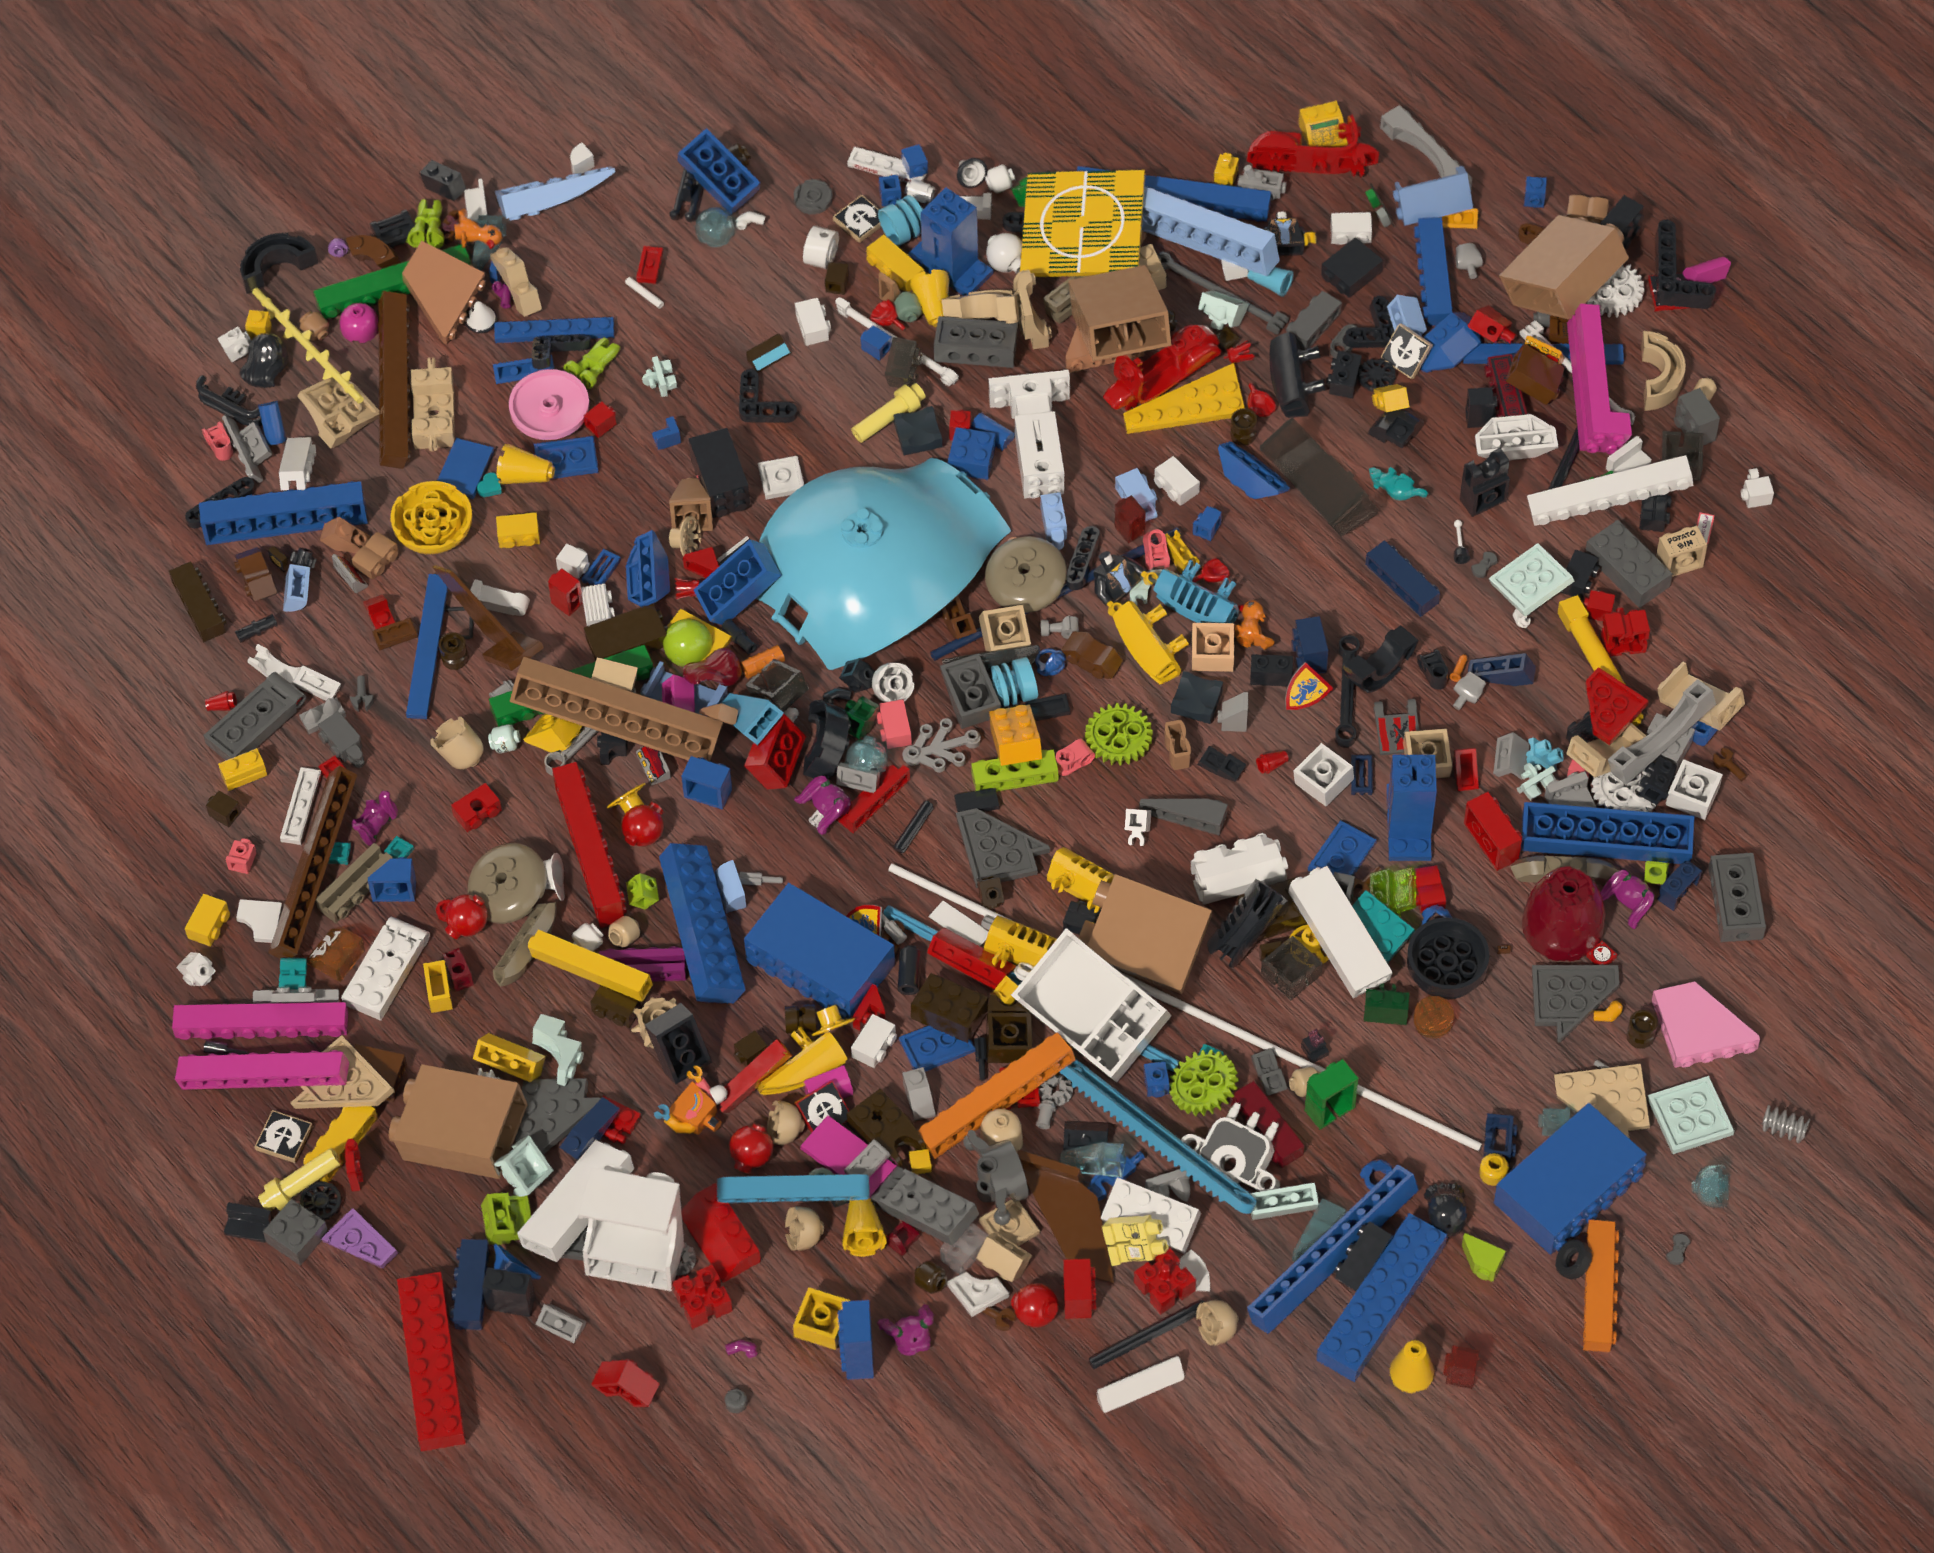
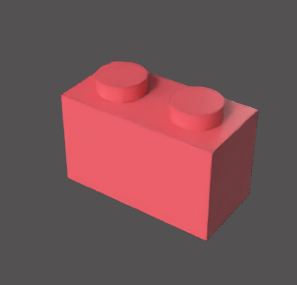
[876,699,912,749]

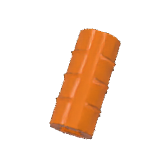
[740,645,785,679]

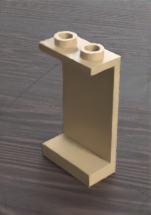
[1657,662,1745,731]
[1566,723,1646,778]

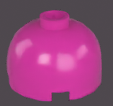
[340,303,379,343]

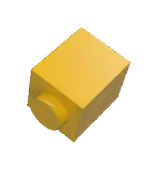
[245,310,272,340]

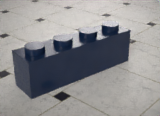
[1365,540,1440,617]
[450,1239,490,1330]

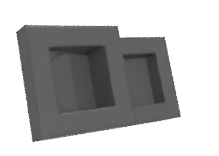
[1251,1049,1288,1096]

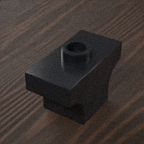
[597,732,628,765]

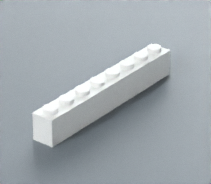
[1527,455,1693,526]

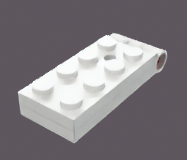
[341,916,430,1021]

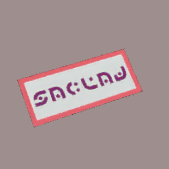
[1697,512,1715,544]

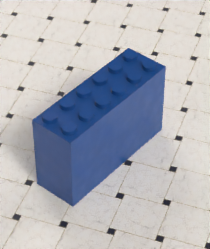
[744,882,895,1019]
[1494,1103,1646,1255]

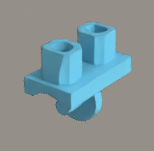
[1526,737,1564,770]

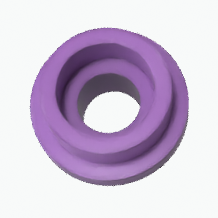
[328,238,348,257]

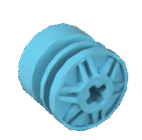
[878,195,922,246]
[991,657,1038,708]

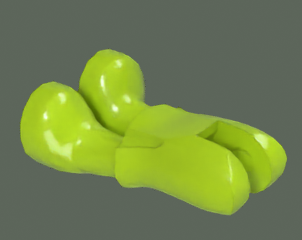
[407,199,445,248]
[563,337,620,389]

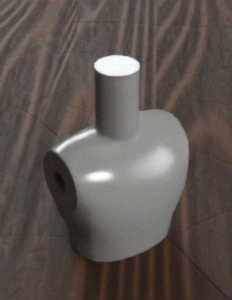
[1455,243,1482,279]
[1453,672,1486,710]

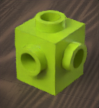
[626,873,659,910]

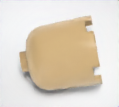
[431,717,483,770]
[980,1109,1023,1152]

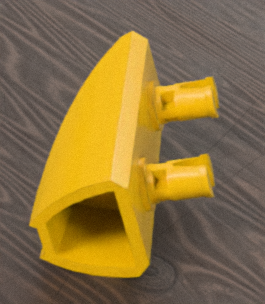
[758,1027,847,1095]

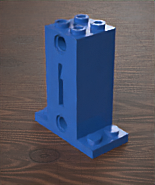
[907,188,993,296]
[1386,755,1437,861]

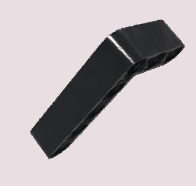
[1655,219,1716,309]

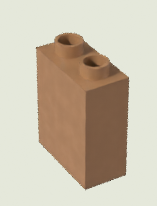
[1499,215,1629,320]
[1068,265,1171,361]
[1078,874,1212,994]
[389,1064,528,1179]

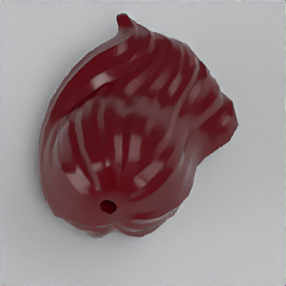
[683,648,742,687]

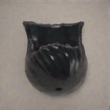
[1424,1182,1467,1238]

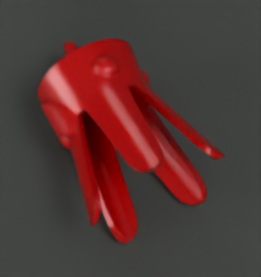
[1223,340,1254,364]
[675,578,699,599]

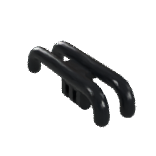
[670,168,703,223]
[196,375,262,426]

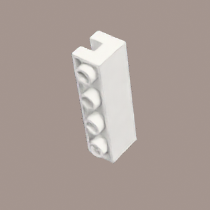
[279,437,316,490]

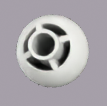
[986,233,1022,274]

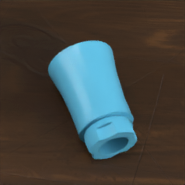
[1247,267,1293,297]

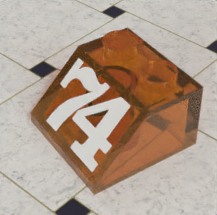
[307,929,365,982]

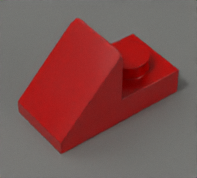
[363,595,395,630]
[852,984,886,1031]

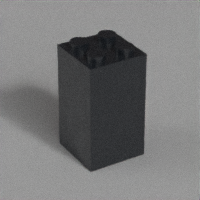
[688,428,751,518]

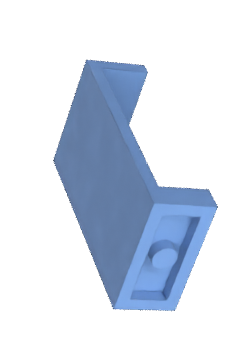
[1393,166,1473,226]
[640,661,728,717]

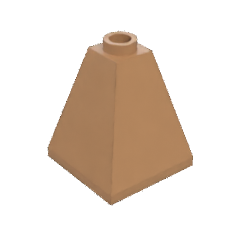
[669,478,713,532]

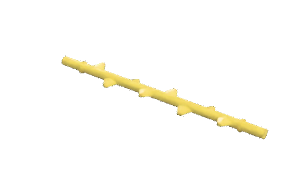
[252,288,364,403]

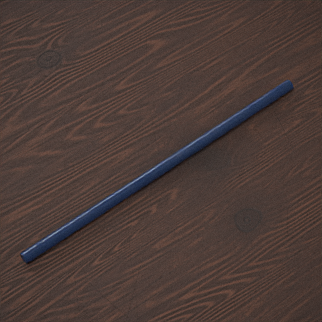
[930,527,1181,661]

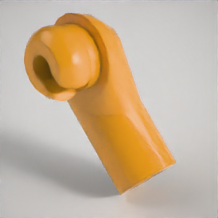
[1593,1001,1623,1022]

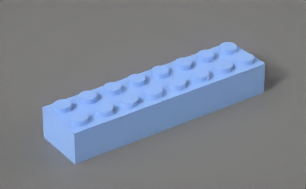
[1141,186,1279,276]

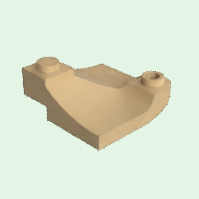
[1013,270,1052,350]
[298,377,379,449]

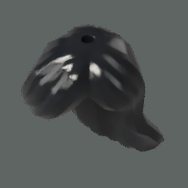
[239,333,288,388]

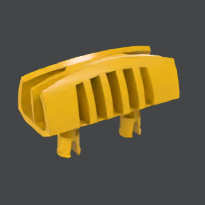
[1113,601,1189,685]
[1047,847,1114,913]
[984,915,1057,968]

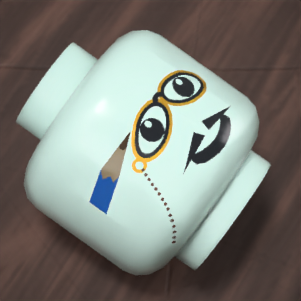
[488,725,521,753]

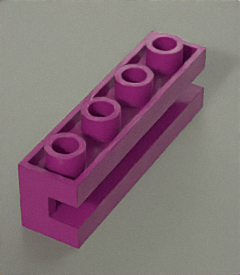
[599,946,686,982]

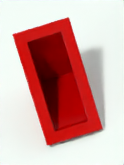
[683,547,719,578]
[1453,748,1479,791]

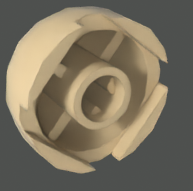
[767,1100,804,1145]
[785,1206,824,1251]
[1196,1300,1238,1346]

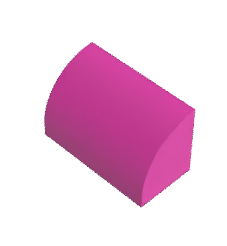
[1683,257,1731,283]
[662,674,695,713]
[804,1065,853,1099]

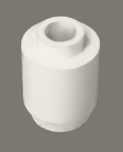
[905,179,935,203]

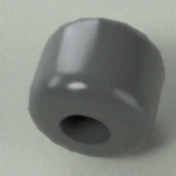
[1533,311,1550,327]
[725,1389,747,1414]

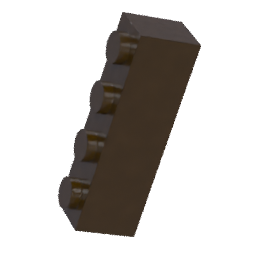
[169,561,227,643]

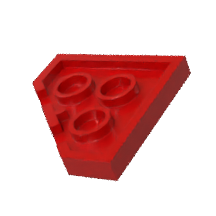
[1585,667,1649,745]

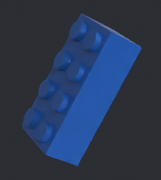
[677,128,760,215]
[694,539,782,625]
[838,1300,874,1380]

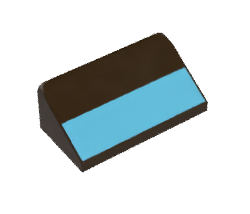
[746,333,791,373]

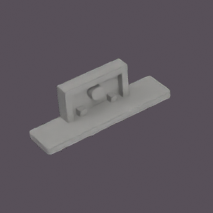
[222,415,272,483]
[253,986,339,1004]

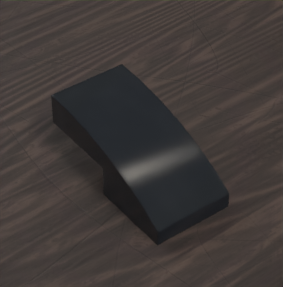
[1197,746,1247,782]

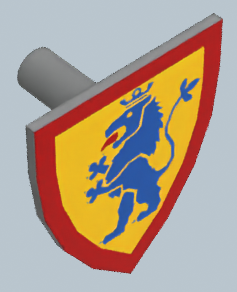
[1285,662,1333,710]
[846,905,885,937]

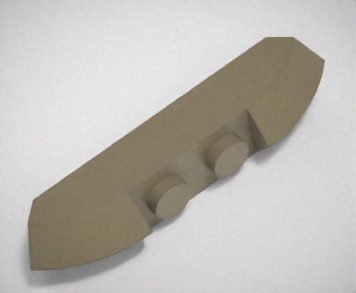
[1510,856,1619,885]
[493,902,557,987]

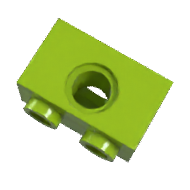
[481,1193,531,1245]

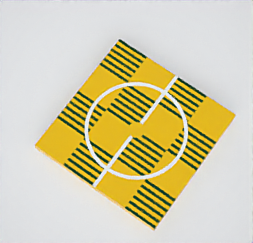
[1020,170,1145,277]

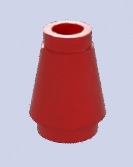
[205,691,237,711]
[1256,750,1289,774]

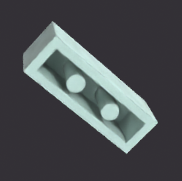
[1250,1183,1319,1220]

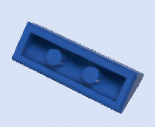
[493,355,554,384]

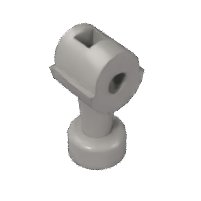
[1041,615,1079,639]

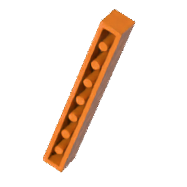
[917,1032,1076,1159]

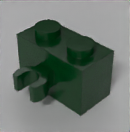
[1363,983,1409,1025]

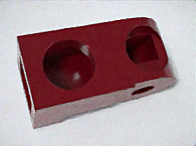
[442,948,474,992]

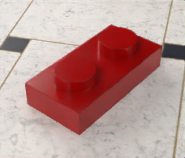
[636,246,663,284]

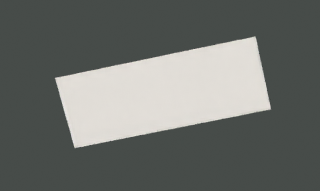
[929,901,988,946]

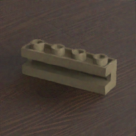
[1043,276,1087,324]
[316,843,393,924]

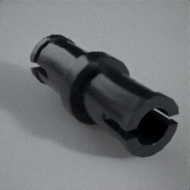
[235,614,278,643]
[722,619,757,654]

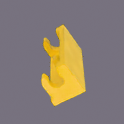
[1165,530,1201,574]

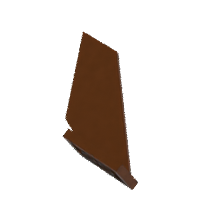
[432,565,544,671]
[1017,1150,1114,1284]

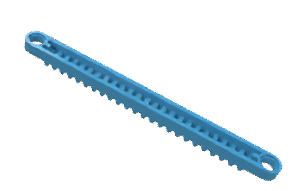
[1060,1059,1257,1214]

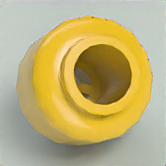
[1479,1154,1509,1186]

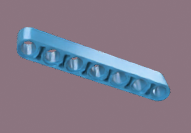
[717,1174,870,1203]

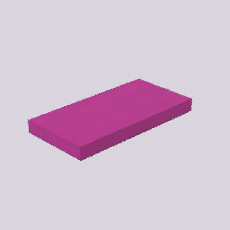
[800,1115,896,1197]

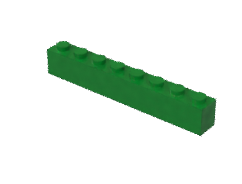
[313,244,471,319]
[489,645,653,727]

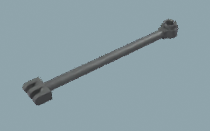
[1158,252,1289,334]

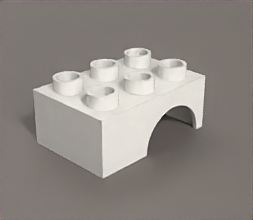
[1011,928,1172,1082]
[578,1164,684,1291]

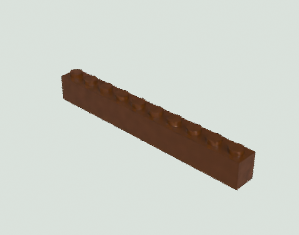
[378,291,411,469]
[268,766,357,959]

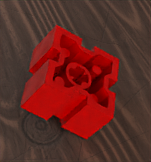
[1601,608,1650,657]
[1134,1247,1196,1315]
[672,1264,732,1329]

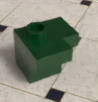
[845,696,880,739]

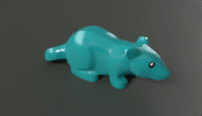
[1369,467,1429,500]

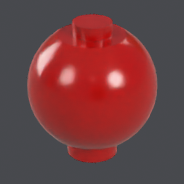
[622,802,664,847]
[445,894,488,940]
[729,1123,773,1173]
[1011,1283,1058,1328]

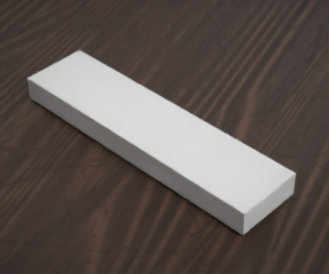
[280,767,322,845]

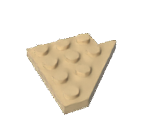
[291,1035,395,1109]
[1554,1064,1650,1138]

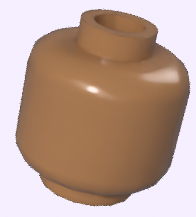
[299,311,329,341]

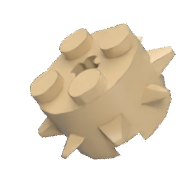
[631,997,677,1049]

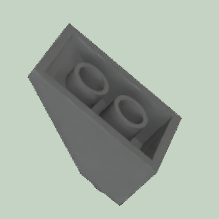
[940,653,1001,729]

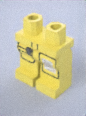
[1102,1215,1168,1266]

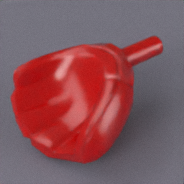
[869,299,906,331]
[1247,383,1277,417]
[1192,558,1230,582]

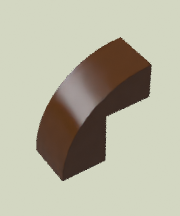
[940,595,977,639]

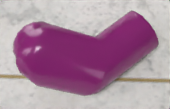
[492,281,512,309]
[725,1340,758,1358]

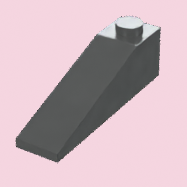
[1139,799,1228,836]

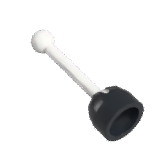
[1453,520,1470,564]

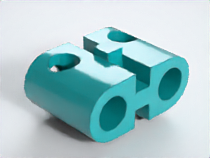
[279,958,307,989]

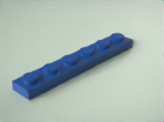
[495,317,614,343]

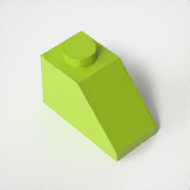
[1462,1233,1506,1282]

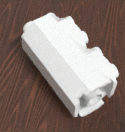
[1191,833,1288,904]

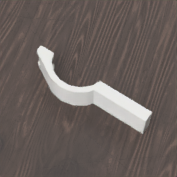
[248,644,341,701]

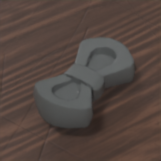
[1471,552,1498,578]
[1666,1234,1690,1265]

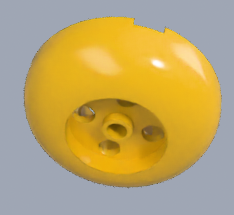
[391,481,472,554]

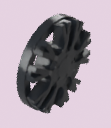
[1358,358,1396,392]
[300,1182,341,1221]

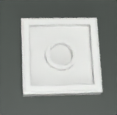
[758,456,804,499]

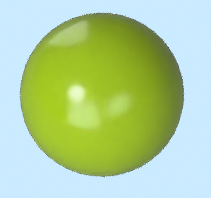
[663,619,712,667]

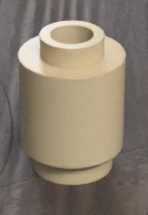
[1693,378,1717,402]

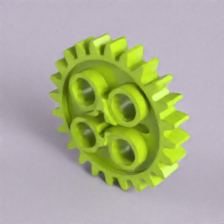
[1085,703,1153,766]
[1169,1050,1239,1116]

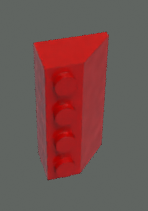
[681,1183,761,1283]

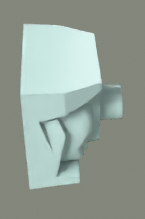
[1198,290,1249,330]
[494,1136,553,1197]

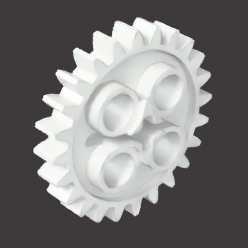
[1587,265,1644,317]
[1591,769,1656,812]

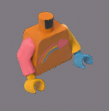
[654,1066,722,1135]

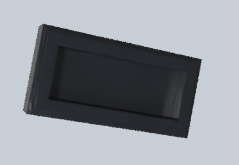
[1025,694,1070,721]
[954,788,999,812]

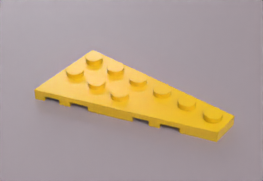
[1123,363,1245,434]

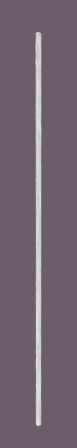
[889,863,1482,1151]

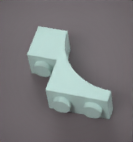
[533,1014,584,1086]

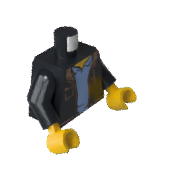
[1263,212,1316,256]
[1093,551,1158,616]

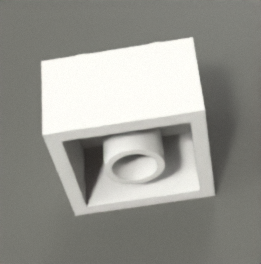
[1294,743,1354,806]
[1666,759,1723,820]

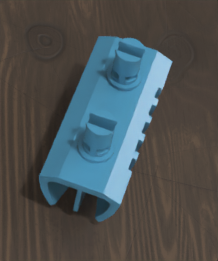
[1153,560,1239,623]

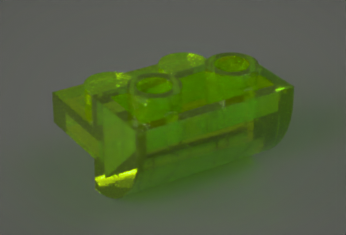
[1370,867,1416,917]

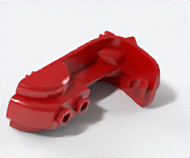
[1247,115,1379,177]
[1103,325,1221,411]

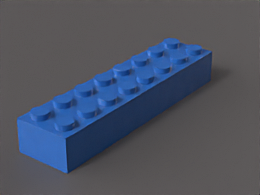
[199,481,368,545]
[1521,802,1694,864]
[659,843,745,1004]
[1317,1213,1447,1383]

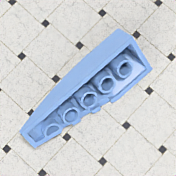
[495,166,615,220]

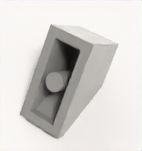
[1218,692,1248,732]
[902,1068,935,1122]

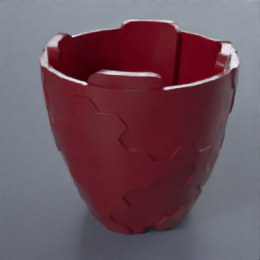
[1522,866,1606,962]

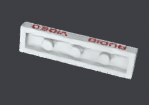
[848,147,926,183]

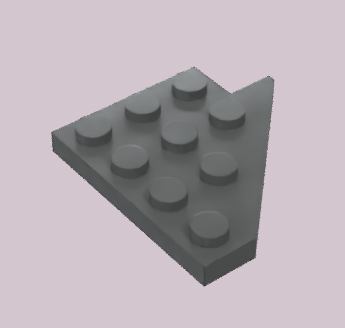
[956,808,1050,888]
[1532,965,1619,1042]
[515,1079,601,1155]

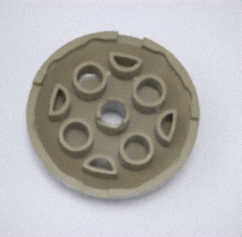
[985,536,1067,613]
[467,843,547,924]

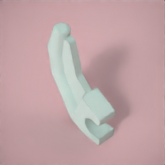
[1129,569,1162,605]

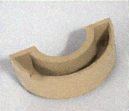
[942,290,1020,324]
[1641,331,1686,411]

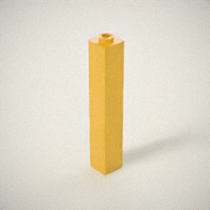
[528,929,653,1002]

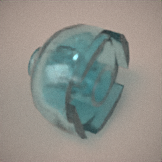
[695,207,734,247]
[845,736,888,772]
[1692,1164,1729,1208]

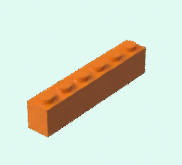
[1583,1220,1619,1352]

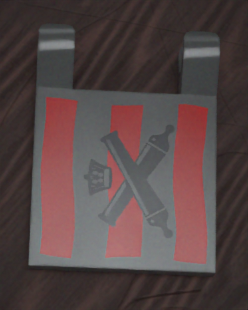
[1373,699,1419,755]

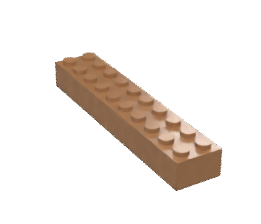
[510,657,723,762]

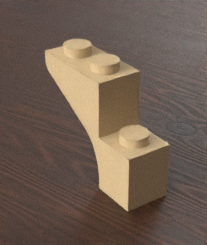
[490,247,542,317]

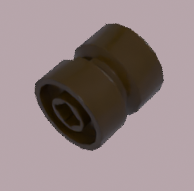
[1230,408,1257,446]
[439,632,468,670]
[785,1004,816,1034]
[1627,1010,1657,1049]

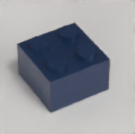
[1291,616,1328,674]

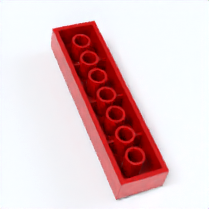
[552,762,627,929]
[397,1272,466,1452]

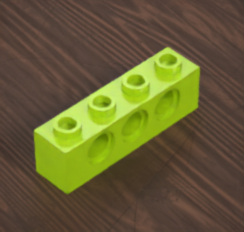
[971,749,1058,792]

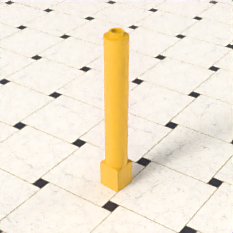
[1557,595,1643,727]

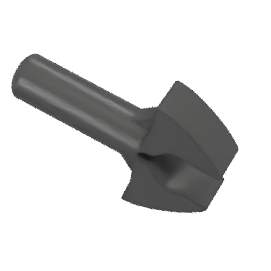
[350,675,374,712]

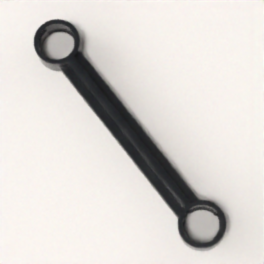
[1335,635,1360,748]

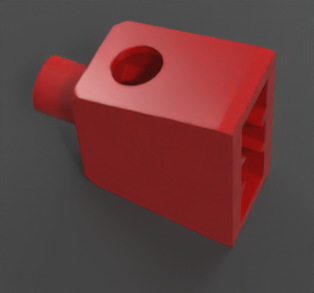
[1467,305,1517,345]

